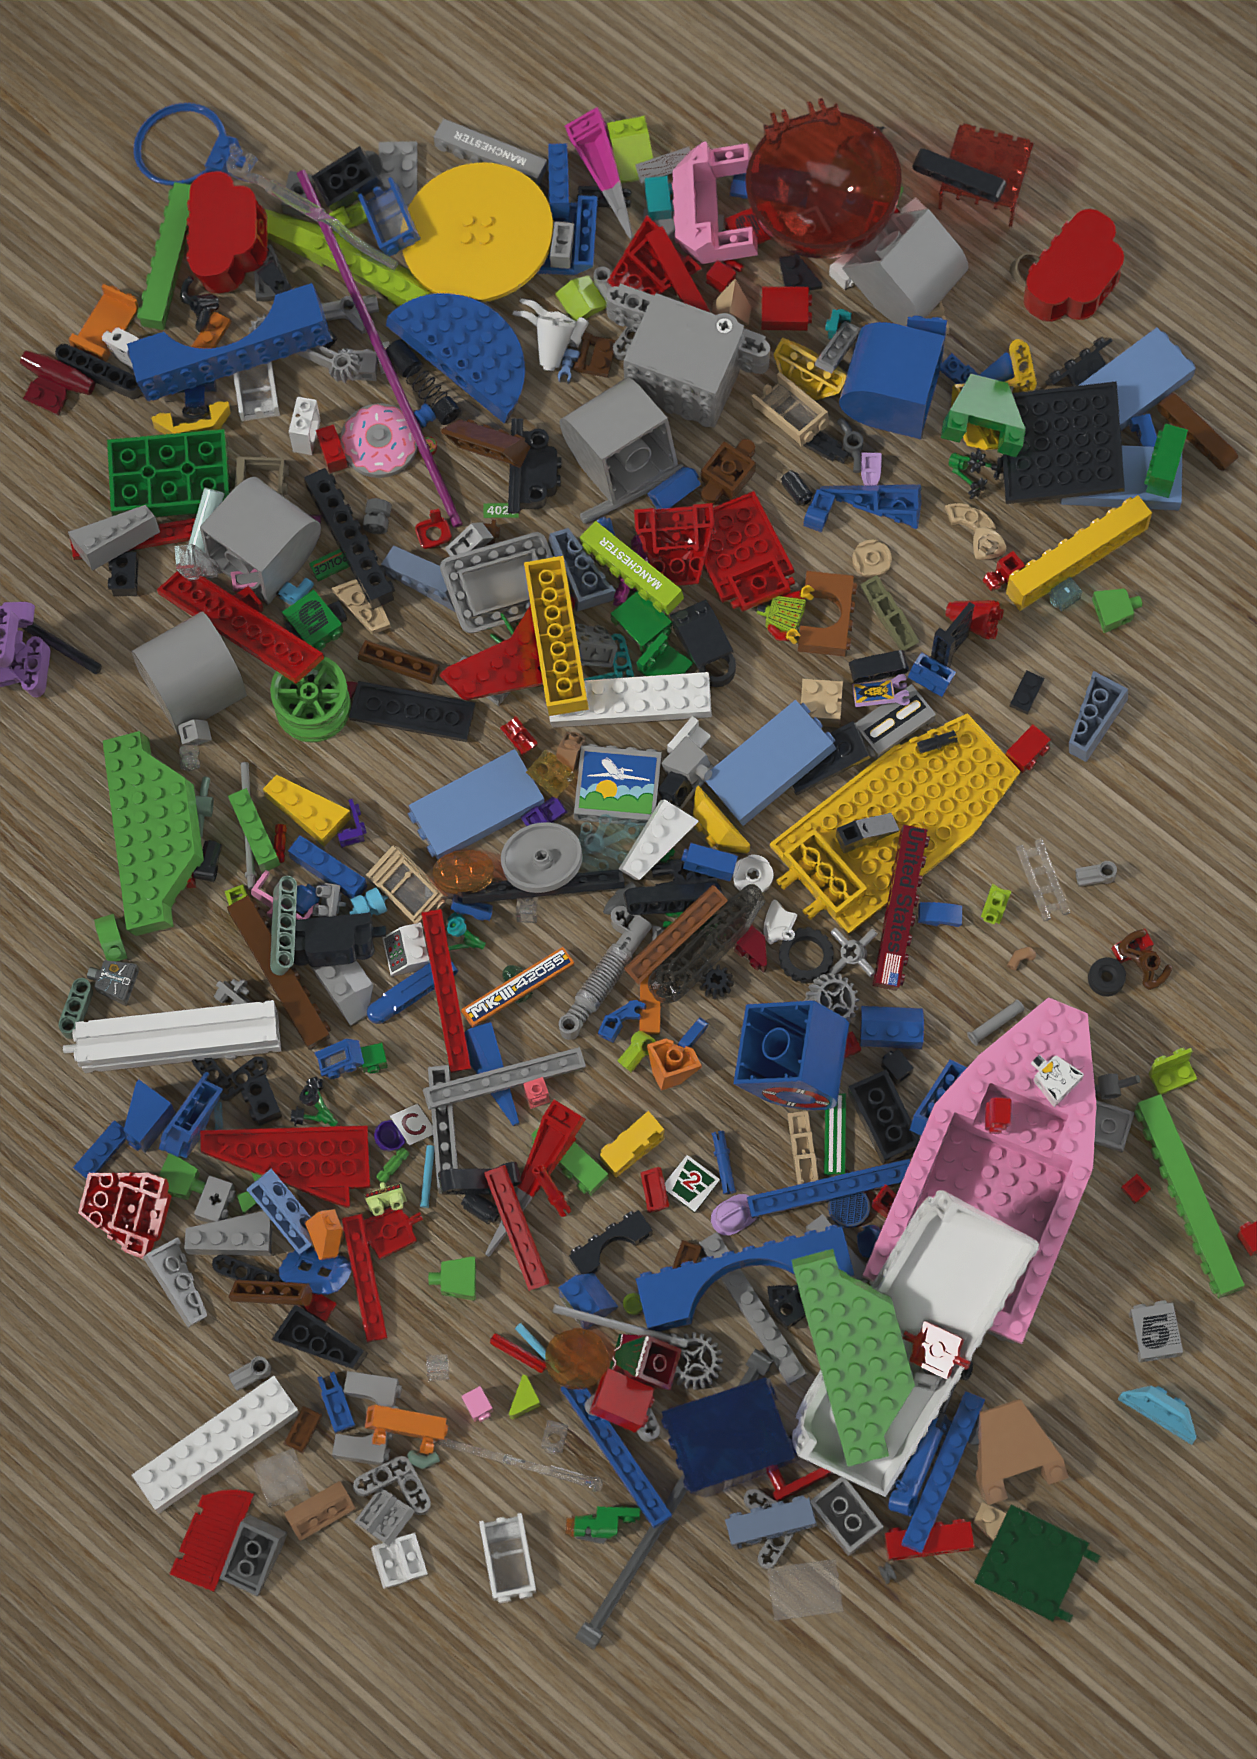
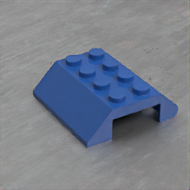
[536,195,597,275]

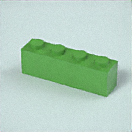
[228,788,280,873]
[531,1127,609,1196]

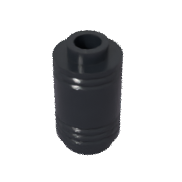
[781,470,813,506]
[461,1195,500,1225]

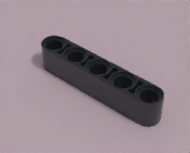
[912,149,1007,202]
[55,344,142,399]
[623,883,724,915]

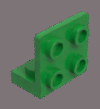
[637,633,692,676]

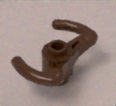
[1118,929,1173,990]

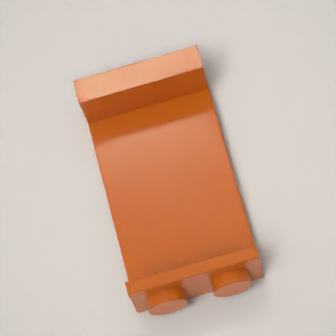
[69,284,139,362]

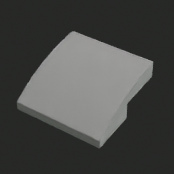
[355,1488,415,1546]

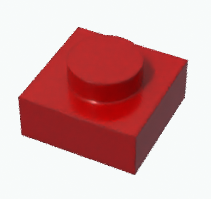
[1121,1174,1151,1204]

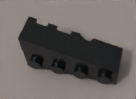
[271,1305,368,1371]

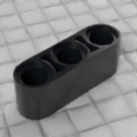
[849,650,909,684]

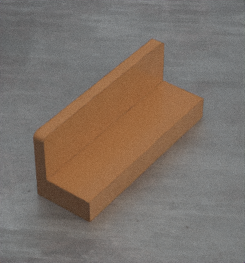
[284,1481,356,1541]

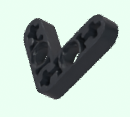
[191,1056,268,1101]

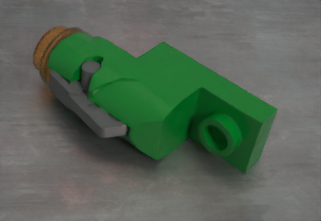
[566,1506,640,1544]

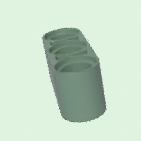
[58,978,93,1039]

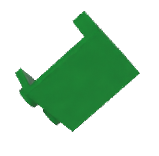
[610,591,672,654]

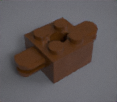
[701,439,756,505]

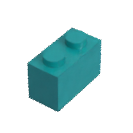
[644,176,674,221]

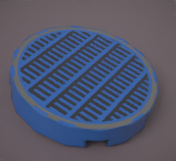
[828,1192,870,1228]

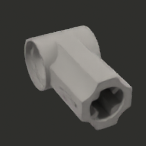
[594,266,611,301]
[1075,861,1117,887]
[228,1356,272,1391]

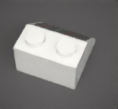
[382,923,430,977]

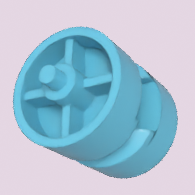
[350,887,388,917]

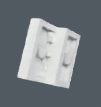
[371,1533,427,1589]

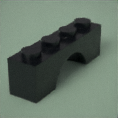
[569,1210,653,1275]

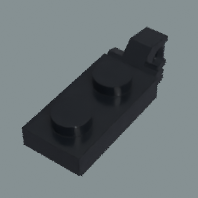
[795,423,848,464]

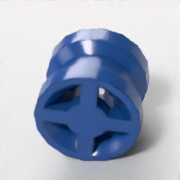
[413,403,436,428]

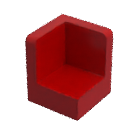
[233,585,264,613]

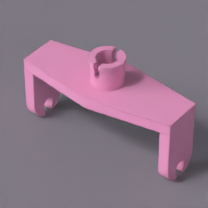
[251,870,319,920]

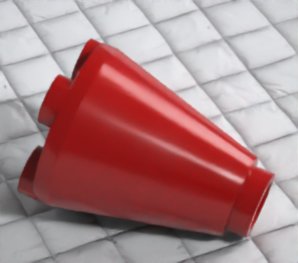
[945,600,1004,640]

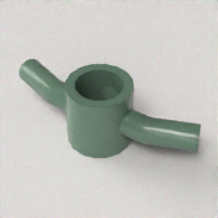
[195,777,214,837]

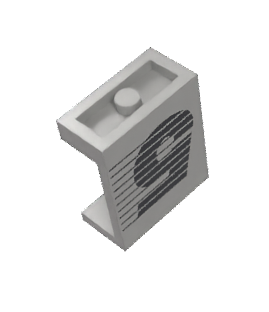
[1129,1301,1183,1363]

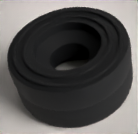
[1088,957,1126,997]

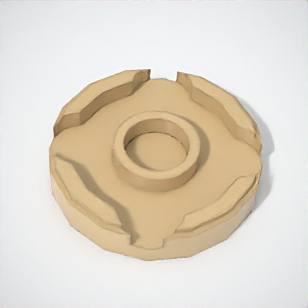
[852,540,892,578]

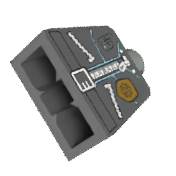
[87,960,139,1006]

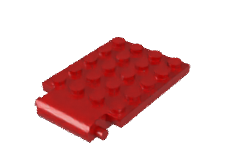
[704,491,795,612]

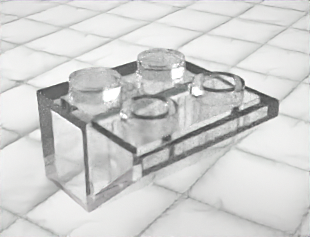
[174,544,224,580]

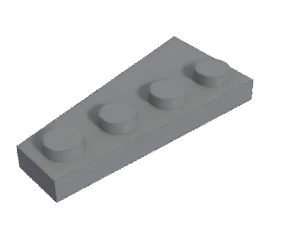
[143,1237,207,1328]

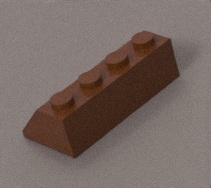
[441,419,530,468]

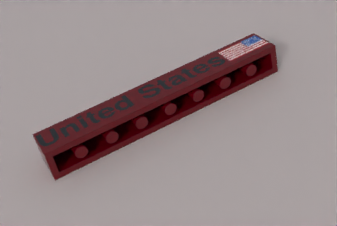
[872,825,930,991]

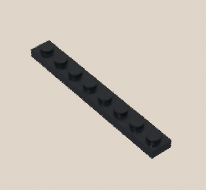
[460,869,625,904]

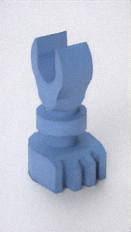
[558,348,580,384]

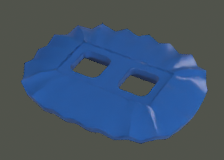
[279,1247,351,1295]

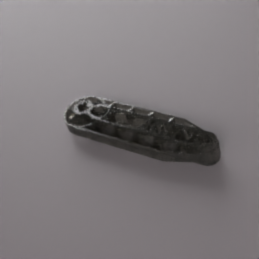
[648,884,765,1003]

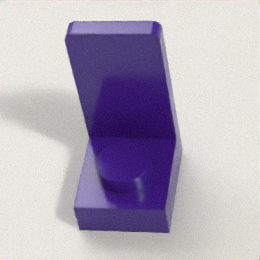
[338,799,367,848]

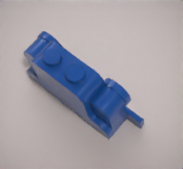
[159,1072,223,1158]

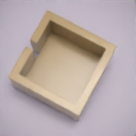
[801,679,843,727]

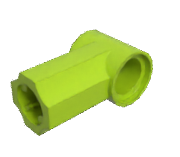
[617,1031,656,1073]

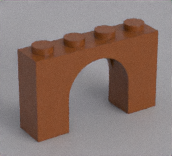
[798,571,857,657]

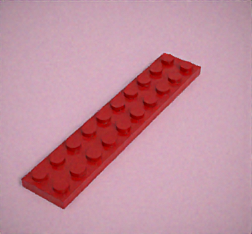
[157,565,324,684]

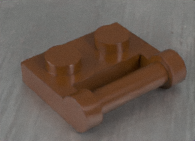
[574,333,616,378]

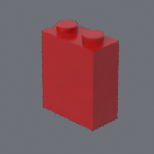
[761,286,812,331]
[589,1368,655,1433]

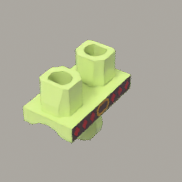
[364,1182,407,1216]

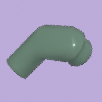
[407,1450,440,1469]

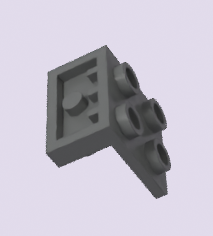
[575,624,618,667]

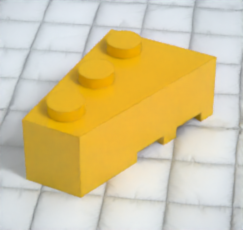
[600,1111,664,1178]

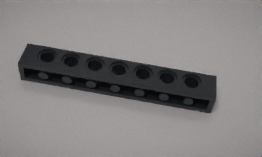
[304,468,395,610]

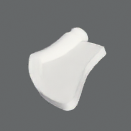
[764,900,797,944]

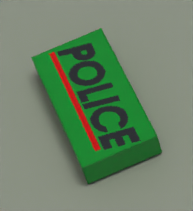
[309,549,349,582]

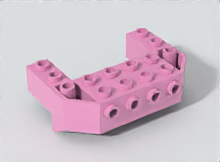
[672,142,758,264]

